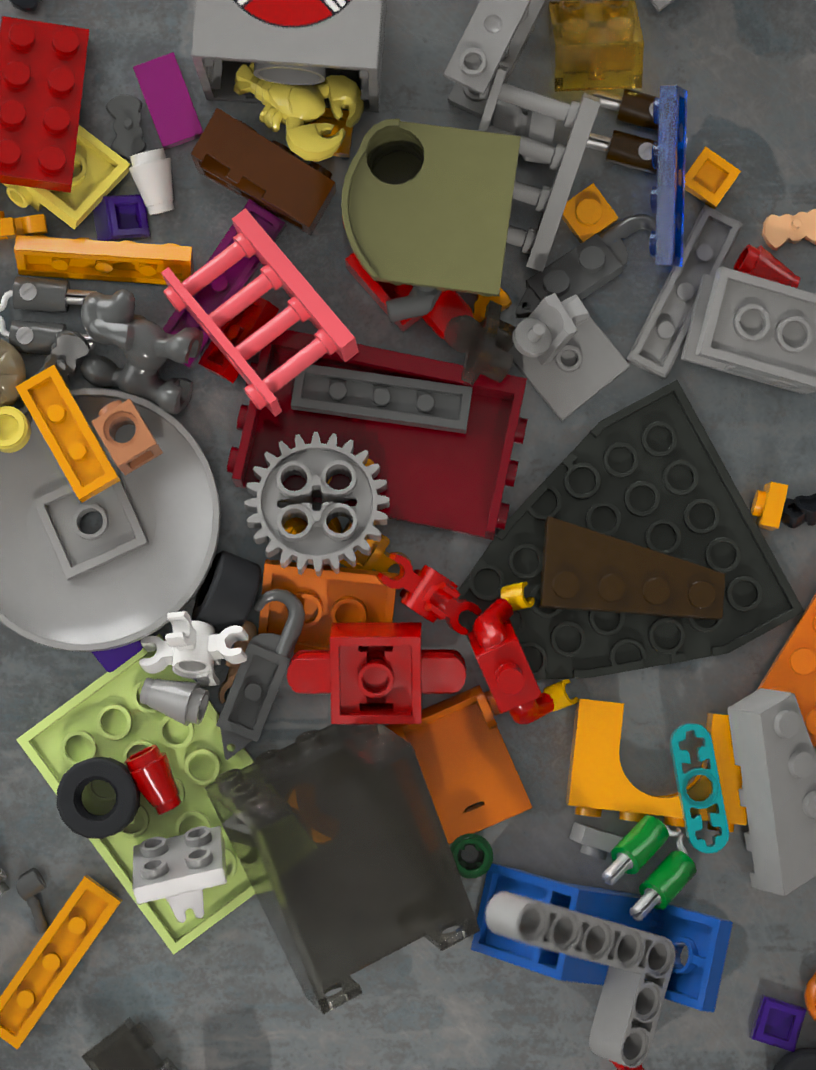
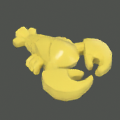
[234,62,364,162]

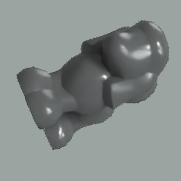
[81,289,204,414]

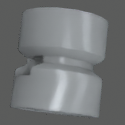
[492,99,556,164]

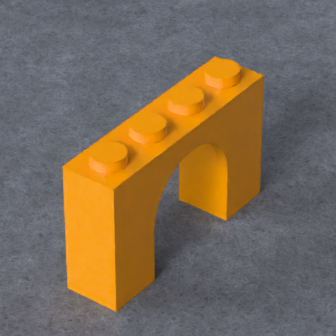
[565,698,747,832]

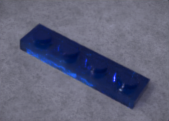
[649,85,688,267]

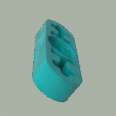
[669,723,729,854]

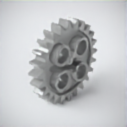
[244,432,390,577]

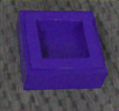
[750,994,807,1052]

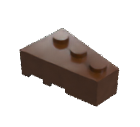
[190,108,336,236]

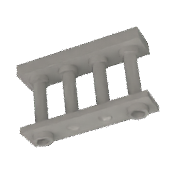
[443,0,548,119]
[478,64,601,272]

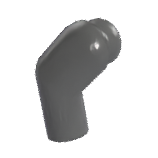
[386,286,442,323]

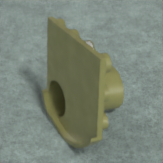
[341,119,521,297]

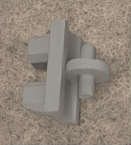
[513,293,590,366]

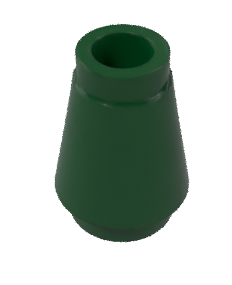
[448,834,493,879]

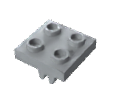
[133,826,227,923]

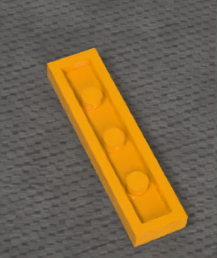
[14,234,194,285]
[0,875,123,1050]

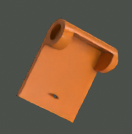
[382,685,533,851]

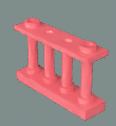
[161,208,359,417]

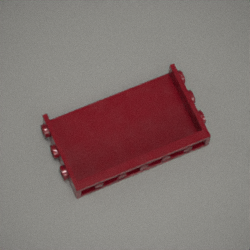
[227,329,528,540]

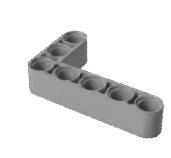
[485,892,676,1068]

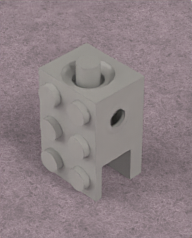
[681,267,816,394]

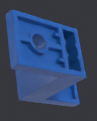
[471,863,733,1012]

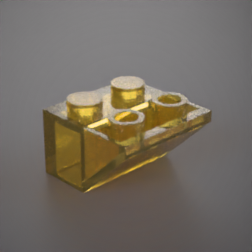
[548,0,644,92]

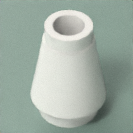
[128,148,175,216]

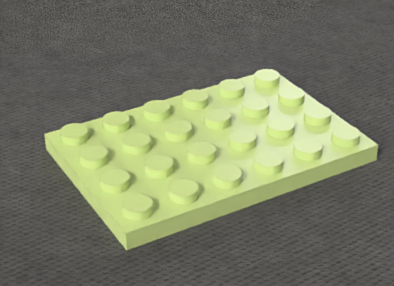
[16,634,318,955]

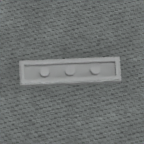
[626,205,744,381]

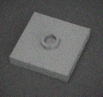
[507,317,630,422]

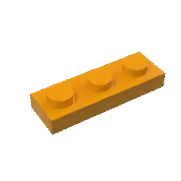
[16,365,121,503]

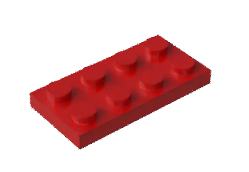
[0,16,89,193]

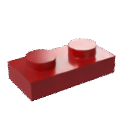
[198,297,279,383]

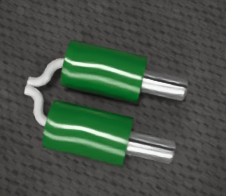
[602,815,697,921]

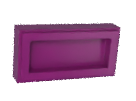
[133,52,203,151]

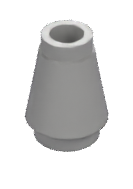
[140,677,210,726]

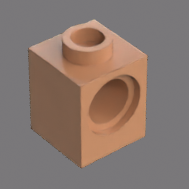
[91,399,163,476]

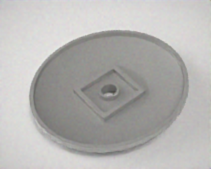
[0,388,221,652]

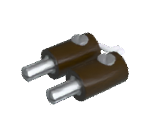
[586,88,688,175]

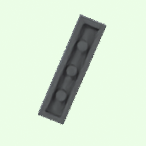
[291,365,473,434]

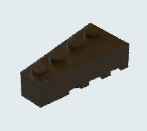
[539,516,725,620]

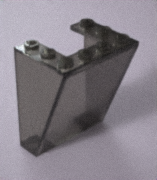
[205,723,480,1014]

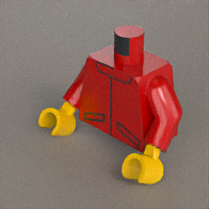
[467,581,578,725]

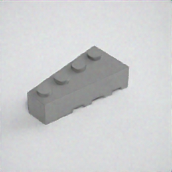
[727,688,816,896]

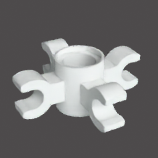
[139,611,248,687]

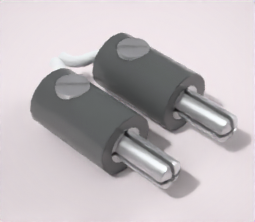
[0,277,97,355]

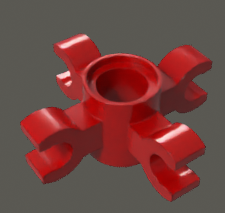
[376,553,482,635]

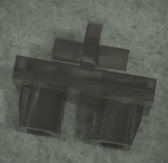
[444,300,515,385]

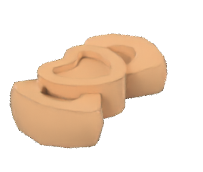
[761,209,816,251]

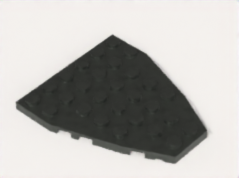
[453,380,805,680]

